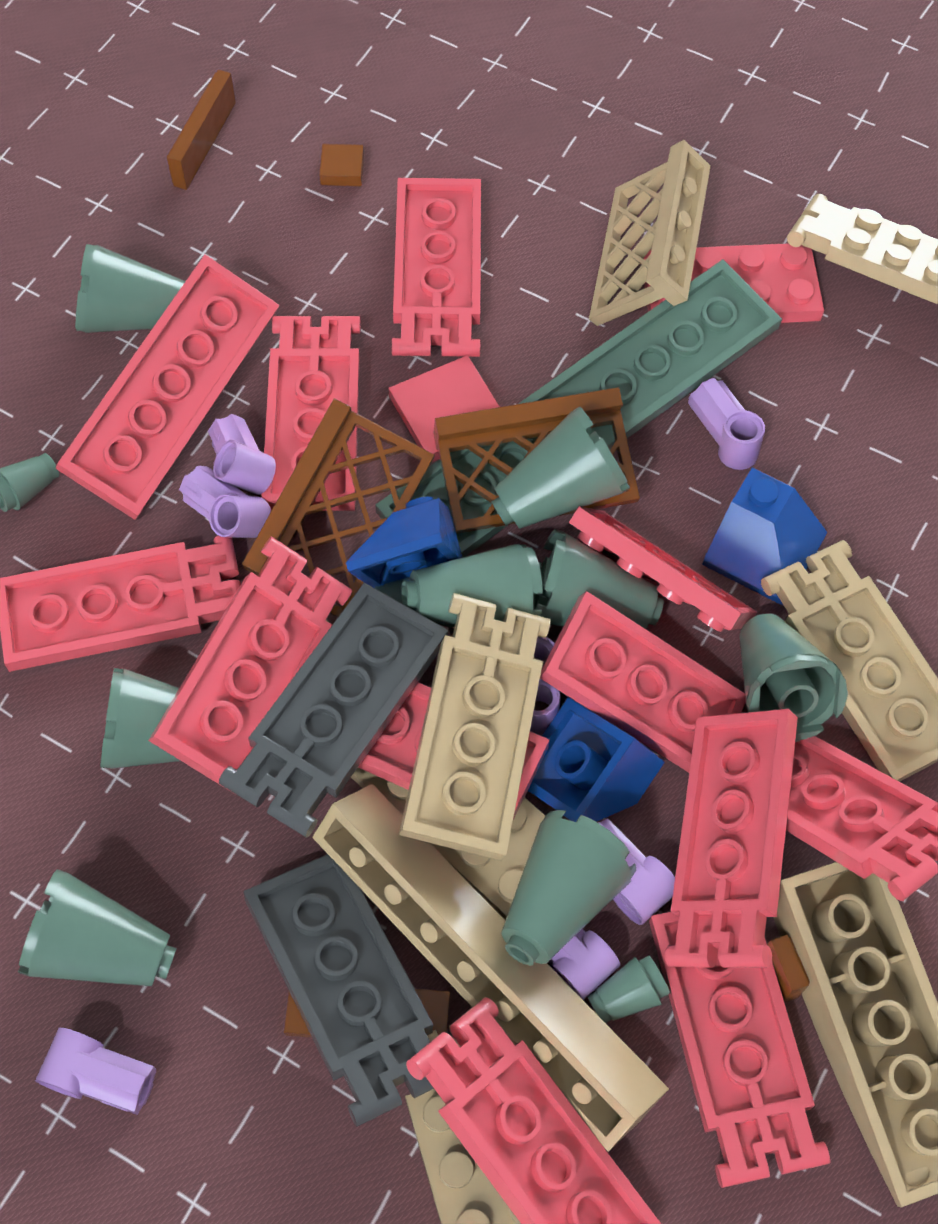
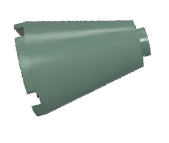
[75,244,185,333]
[491,406,630,529]
[533,529,663,629]
[401,544,543,628]
[739,614,848,742]
[100,668,180,769]
[501,810,637,966]
[18,869,177,987]

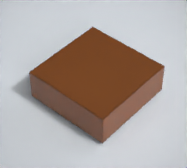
[319,144,364,186]
[767,934,810,1003]

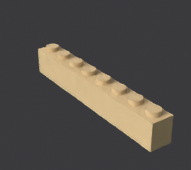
[312,784,669,1152]

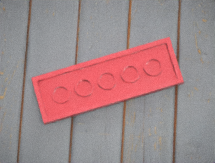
[56,254,280,520]

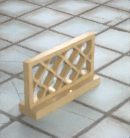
[589,140,711,326]

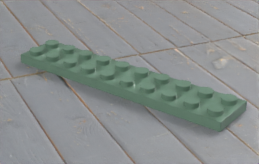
[375,259,782,557]

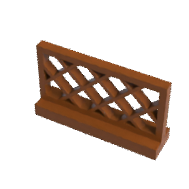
[433,387,640,534]
[242,398,435,618]

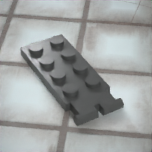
[219,583,448,838]
[244,854,434,1127]

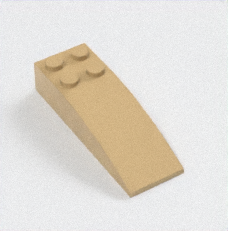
[773,862,938,1207]

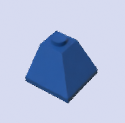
[702,468,827,607]
[346,496,463,588]
[528,697,665,822]

